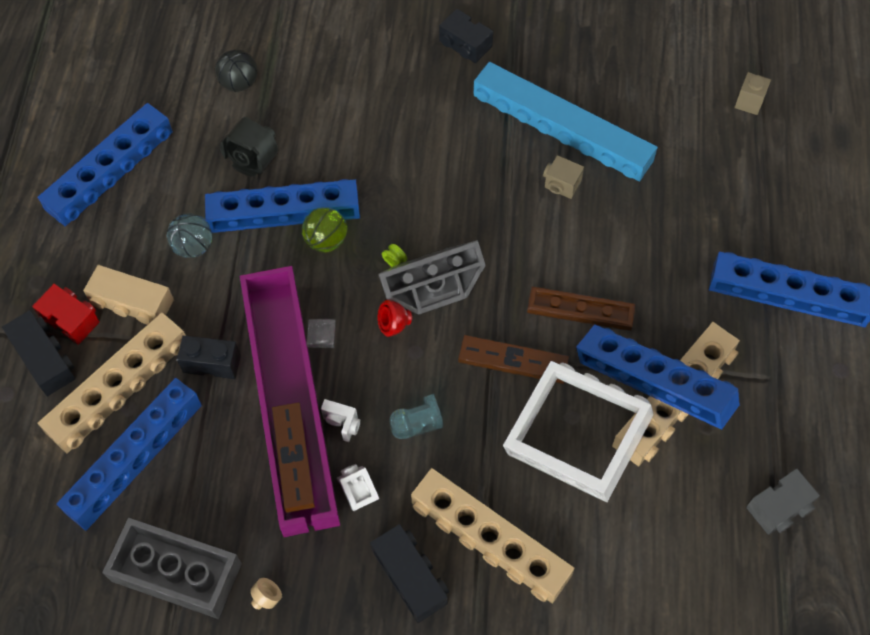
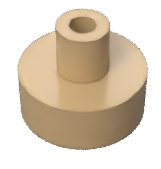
[251,578,282,610]

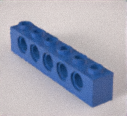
[38,103,173,226]
[205,179,360,233]
[709,252,870,327]
[576,324,740,430]
[56,378,202,531]

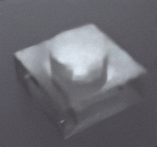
[307,319,336,348]

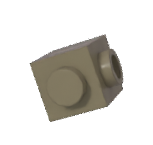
[735,72,771,115]
[543,155,584,199]

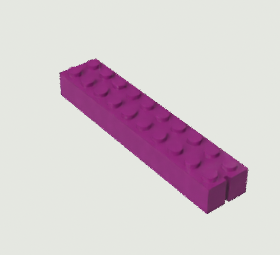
[240,266,340,537]

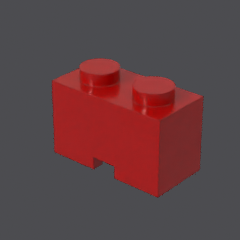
[32,284,100,345]

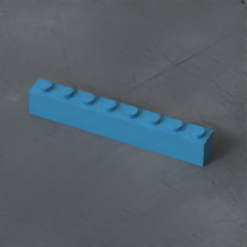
[474,62,658,182]

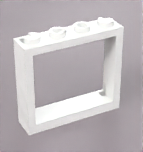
[503,361,653,502]

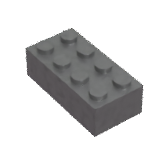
[102,518,242,619]

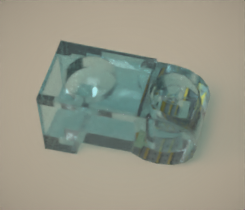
[390,394,443,439]

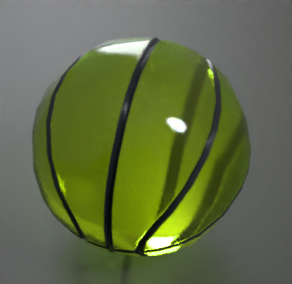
[302,207,347,253]

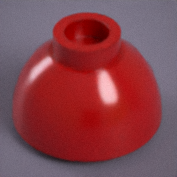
[378,300,412,337]

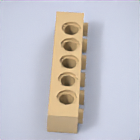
[37,312,186,454]
[612,322,740,467]
[411,468,575,604]

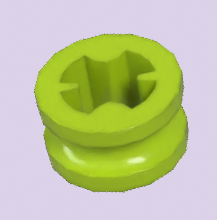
[382,244,407,267]

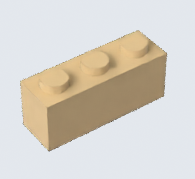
[83,265,174,325]

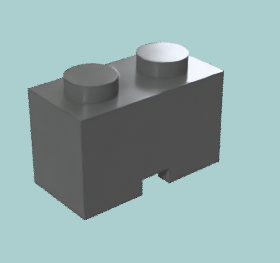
[746,469,820,535]

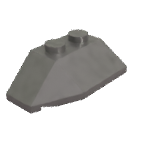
[378,240,486,315]

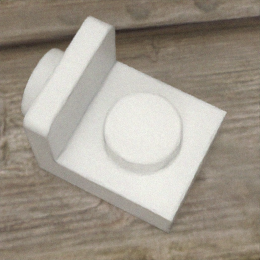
[321,399,360,442]
[337,464,379,511]

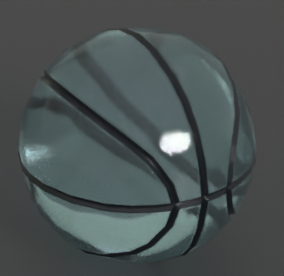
[166,213,213,258]

